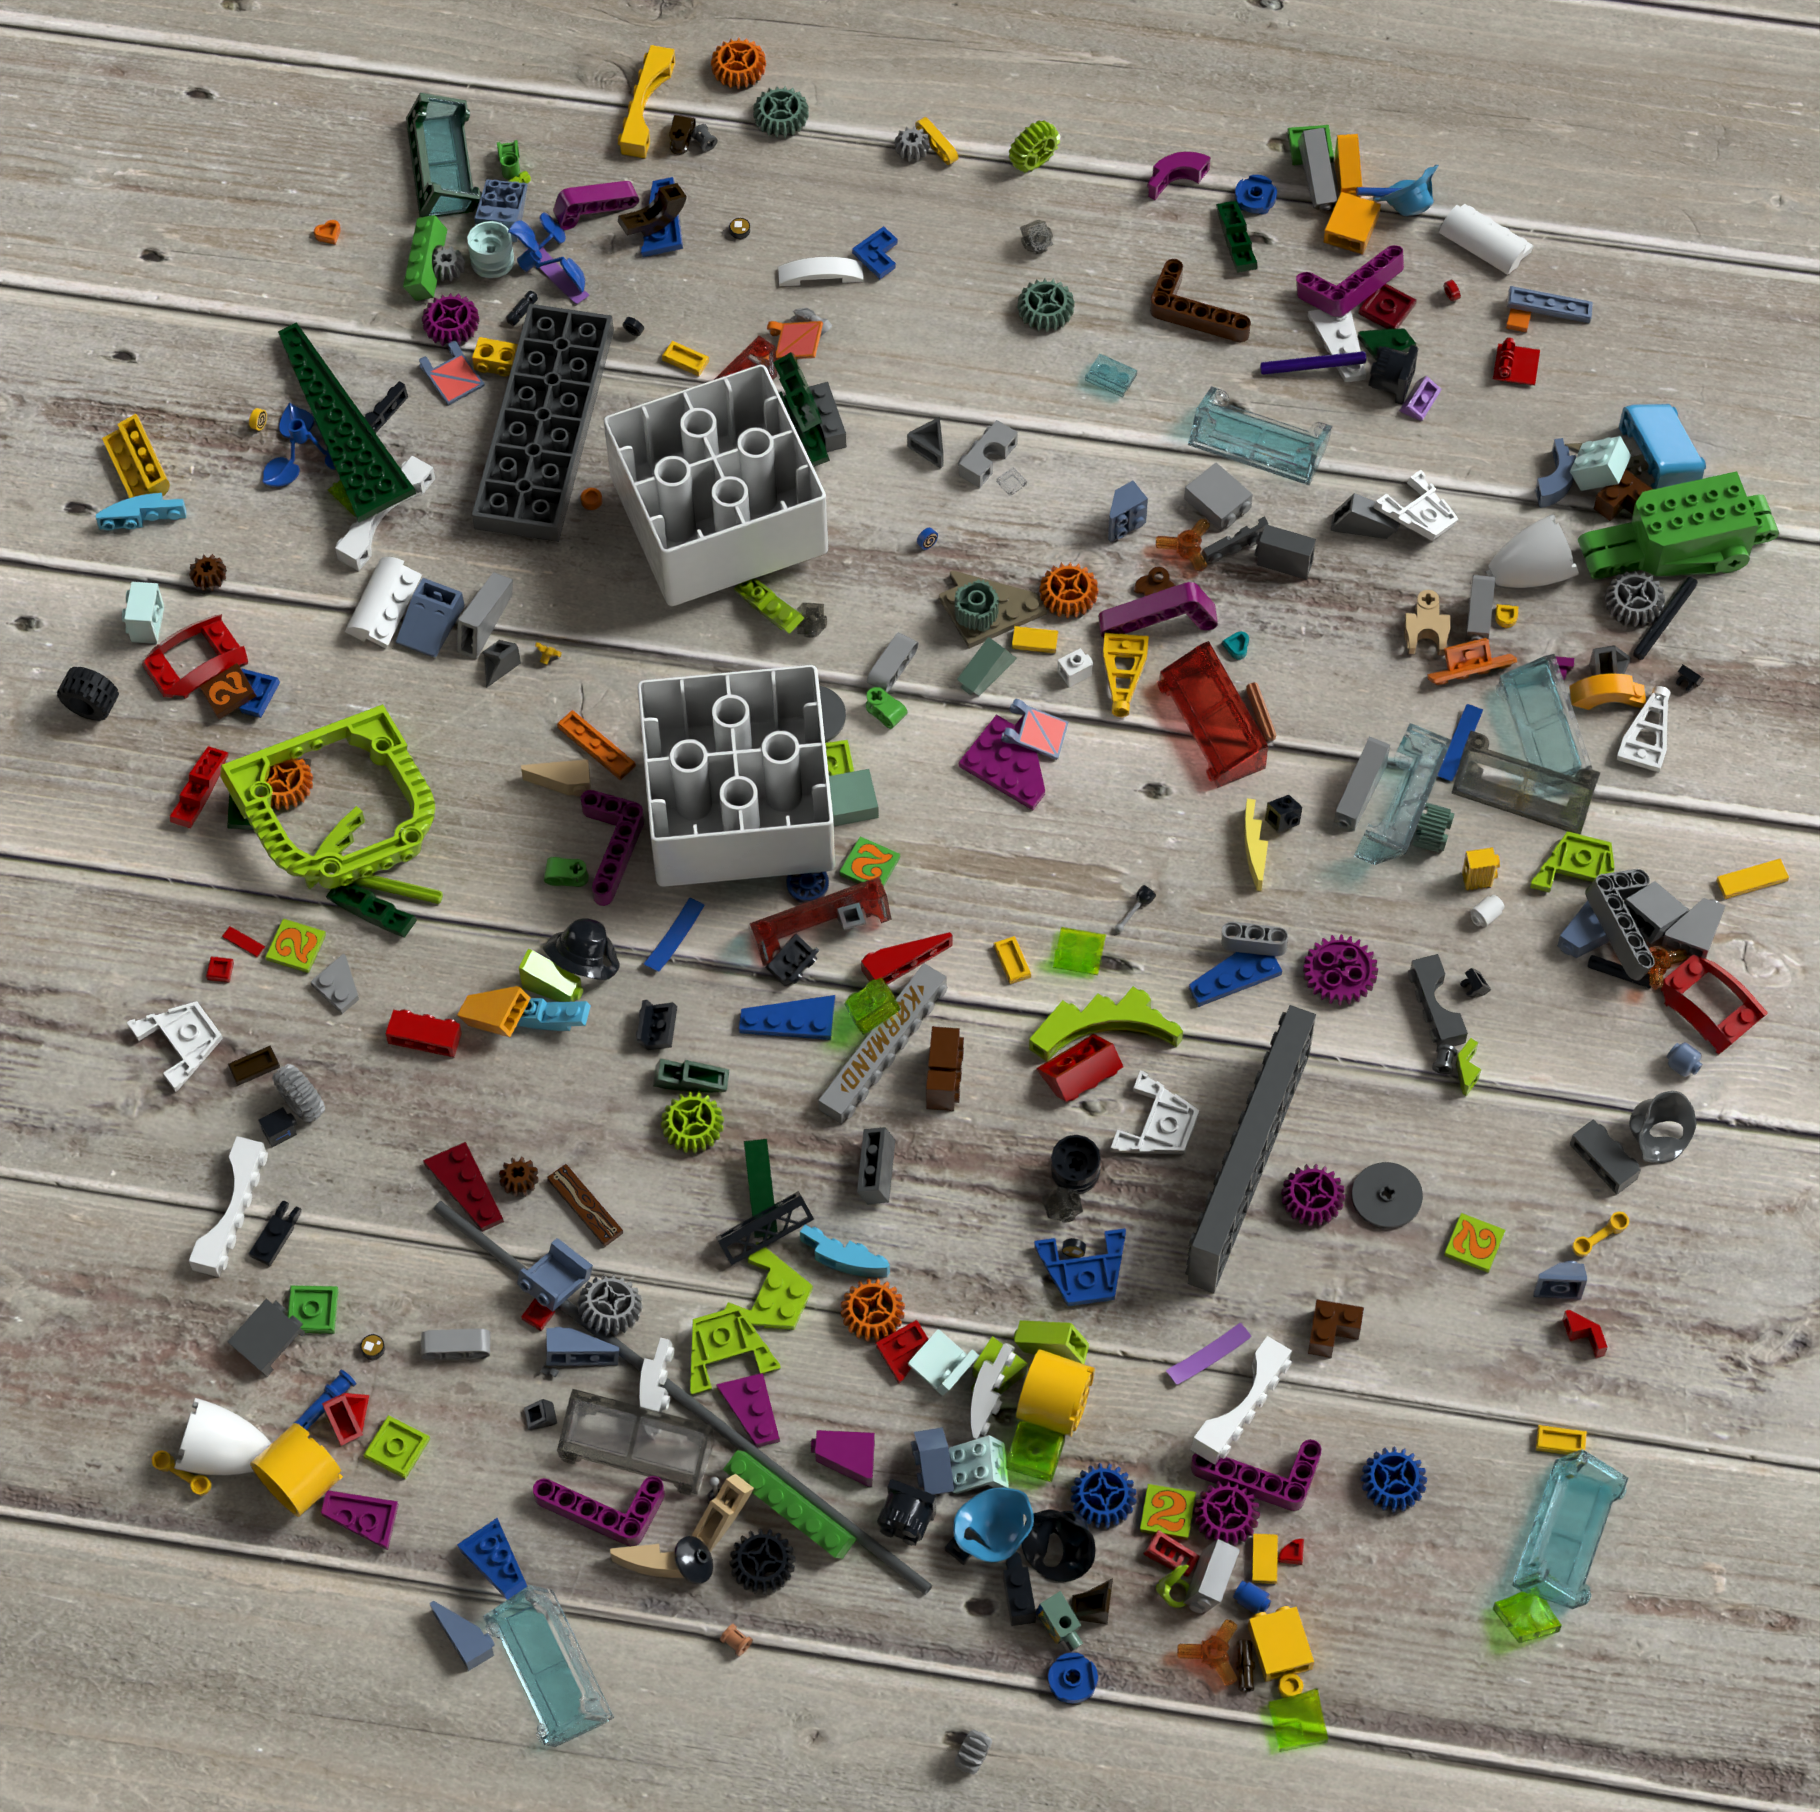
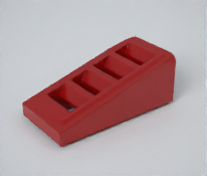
[1143,1530,1200,1577]

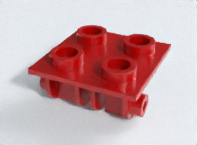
[1493,338,1540,386]

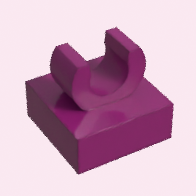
[1550,656,1575,680]

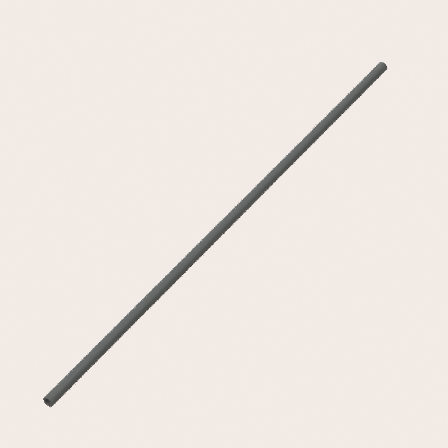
[434,1201,933,1595]

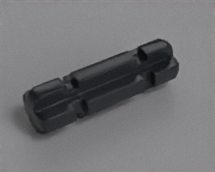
[506,290,538,326]

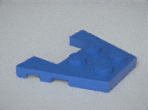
[1034,1228,1126,1306]

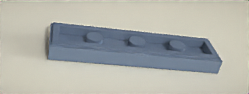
[1507,286,1593,323]

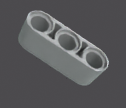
[867,632,919,692]
[1221,922,1288,956]
[421,1329,490,1361]

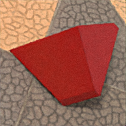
[322,1393,370,1446]

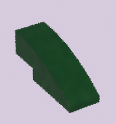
[653,1058,730,1093]

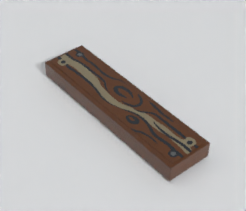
[547,1164,623,1247]

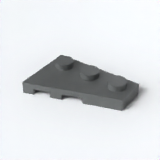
[1200,516,1269,564]

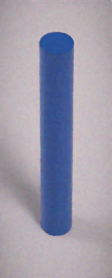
[1356,187,1402,196]

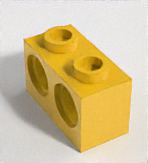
[472,337,518,377]

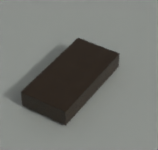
[228,1046,280,1086]

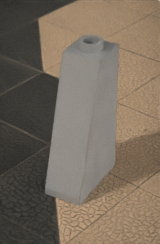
[1298,128,1337,211]
[457,572,513,659]
[1334,736,1390,831]

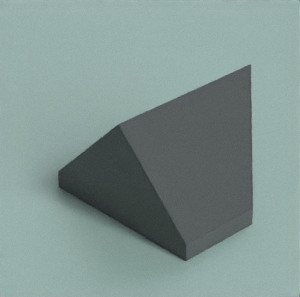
[907,417,944,468]
[482,640,521,688]
[1589,645,1632,676]

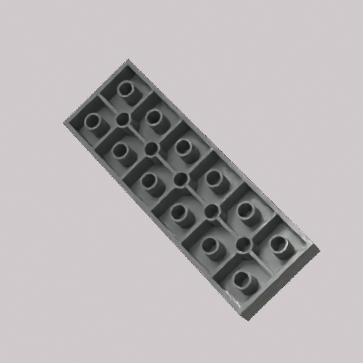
[472,304,614,542]
[1185,1005,1316,1294]

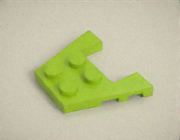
[1530,831,1615,893]
[724,1241,813,1330]
[690,1306,781,1395]

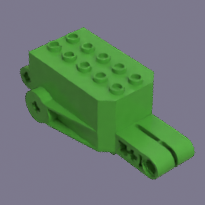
[1578,471,1779,580]

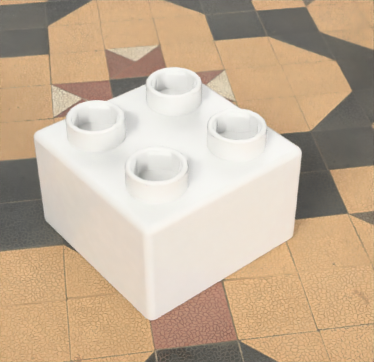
[604,365,828,606]
[638,665,835,887]

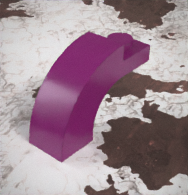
[1147,152,1211,200]

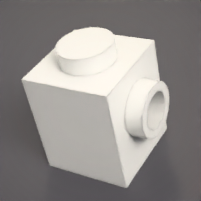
[1057,648,1093,687]

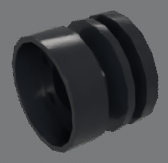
[1051,1135,1101,1195]

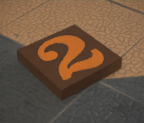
[200,663,257,720]

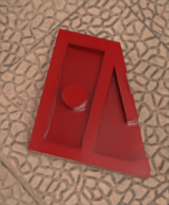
[875,1320,929,1384]

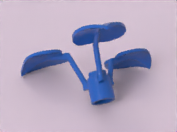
[508,212,585,294]
[263,403,336,487]

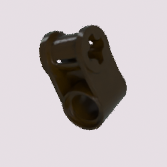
[669,114,696,155]

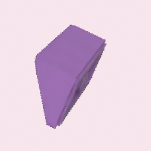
[1399,376,1442,421]

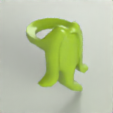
[1156,1565,1189,1608]

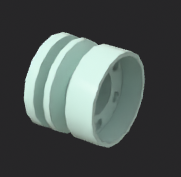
[467,221,514,278]

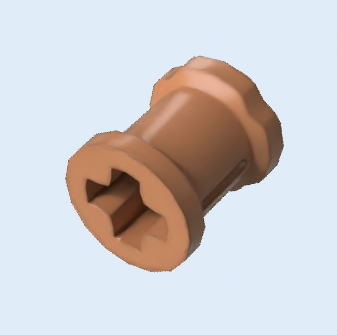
[720,1624,753,1656]

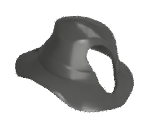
[1629,1091,1697,1163]

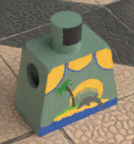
[1036,1591,1083,1652]

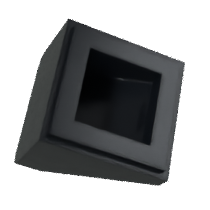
[524,1399,557,1430]

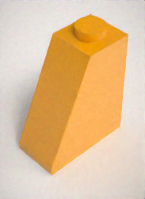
[1334,134,1362,198]
[457,986,531,1037]

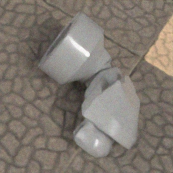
[790,308,832,336]

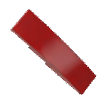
[170,746,229,829]

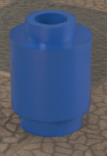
[1233,1581,1271,1614]

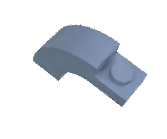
[1535,438,1576,508]

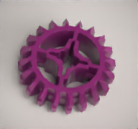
[422,293,480,346]
[1281,1164,1345,1226]
[1194,1480,1260,1546]

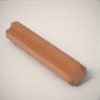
[1246,682,1276,742]

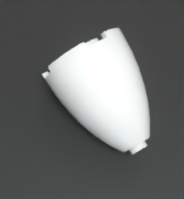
[1486,514,1579,588]
[174,1398,271,1475]

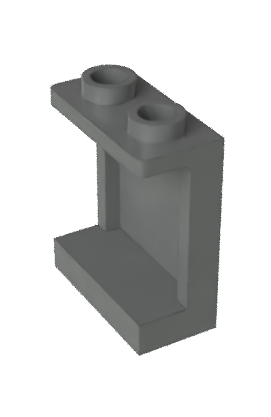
[228,1298,305,1377]

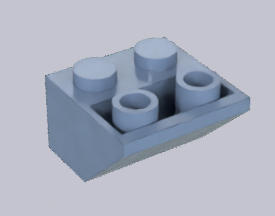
[1108,480,1148,543]

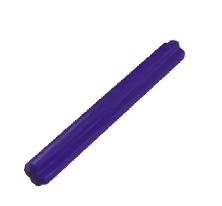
[1260,351,1366,375]

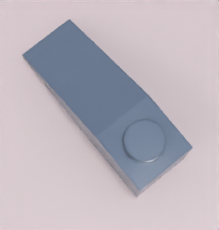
[546,1327,619,1366]
[429,1601,495,1671]

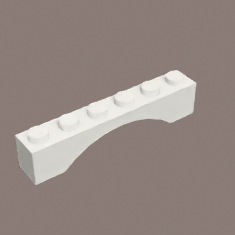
[335,456,435,571]
[189,1136,268,1277]
[1190,1336,1292,1464]

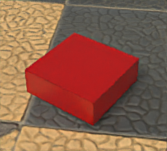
[206,956,234,983]
[521,1298,555,1331]

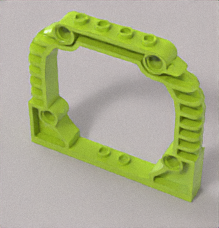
[220,704,435,889]

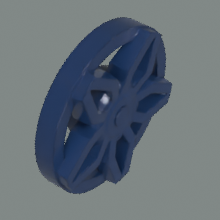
[786,871,829,903]

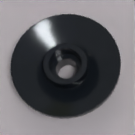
[674,1536,713,1584]

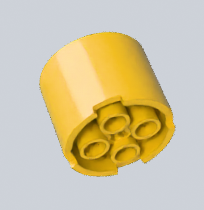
[1016,1349,1095,1437]
[250,1423,343,1517]

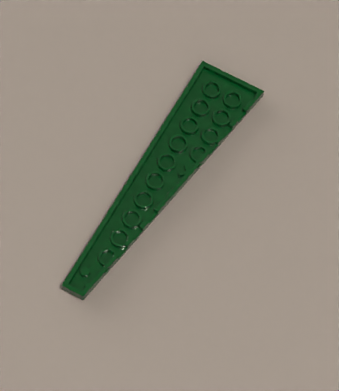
[278,322,416,523]

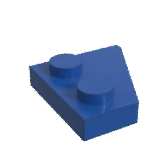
[239,668,280,718]

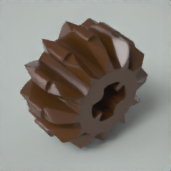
[189,554,227,591]
[499,1156,539,1197]

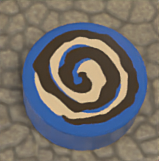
[917,527,938,550]

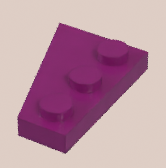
[716,1373,780,1447]
[321,1490,399,1550]

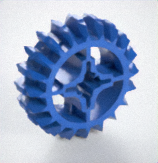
[1361,1446,1427,1512]
[1071,1463,1136,1529]

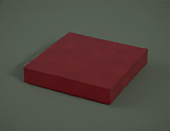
[1358,284,1417,329]

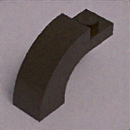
[617,183,687,237]

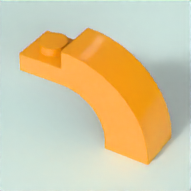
[1569,674,1646,710]

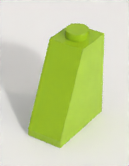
[519,949,583,1002]
[1014,1320,1089,1364]

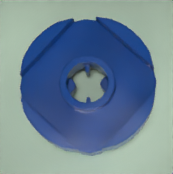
[1235,175,1277,214]
[1048,1653,1098,1704]

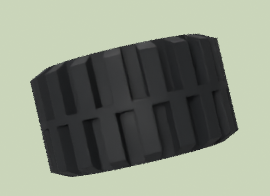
[57,667,119,721]

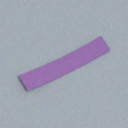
[526,242,589,304]
[1166,1323,1251,1385]

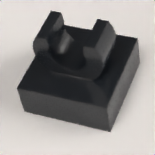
[1676,664,1705,692]
[1460,968,1491,997]
[945,1533,973,1565]

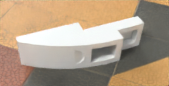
[639,1337,674,1439]
[971,1343,1016,1439]

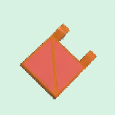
[760,321,823,364]

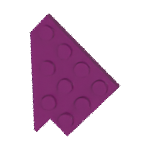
[959,714,1045,811]

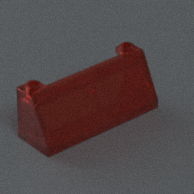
[1157,641,1268,788]

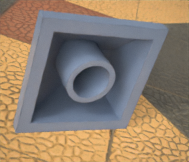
[1533,1261,1587,1299]

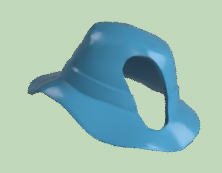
[1374,165,1439,216]
[953,1488,1034,1562]

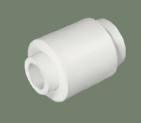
[1470,895,1505,927]

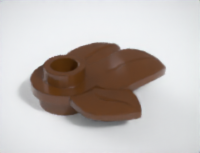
[1134,567,1176,597]

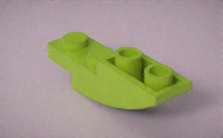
[734,578,804,634]

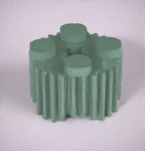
[955,579,999,631]
[1412,802,1455,853]

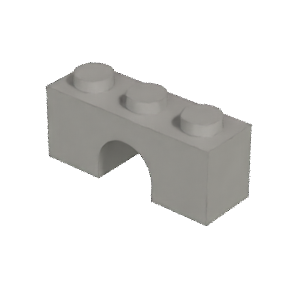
[958,420,1018,488]

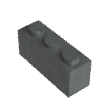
[809,382,847,452]
[1570,1119,1641,1195]
[857,1127,895,1205]

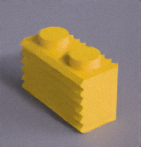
[1462,847,1500,891]

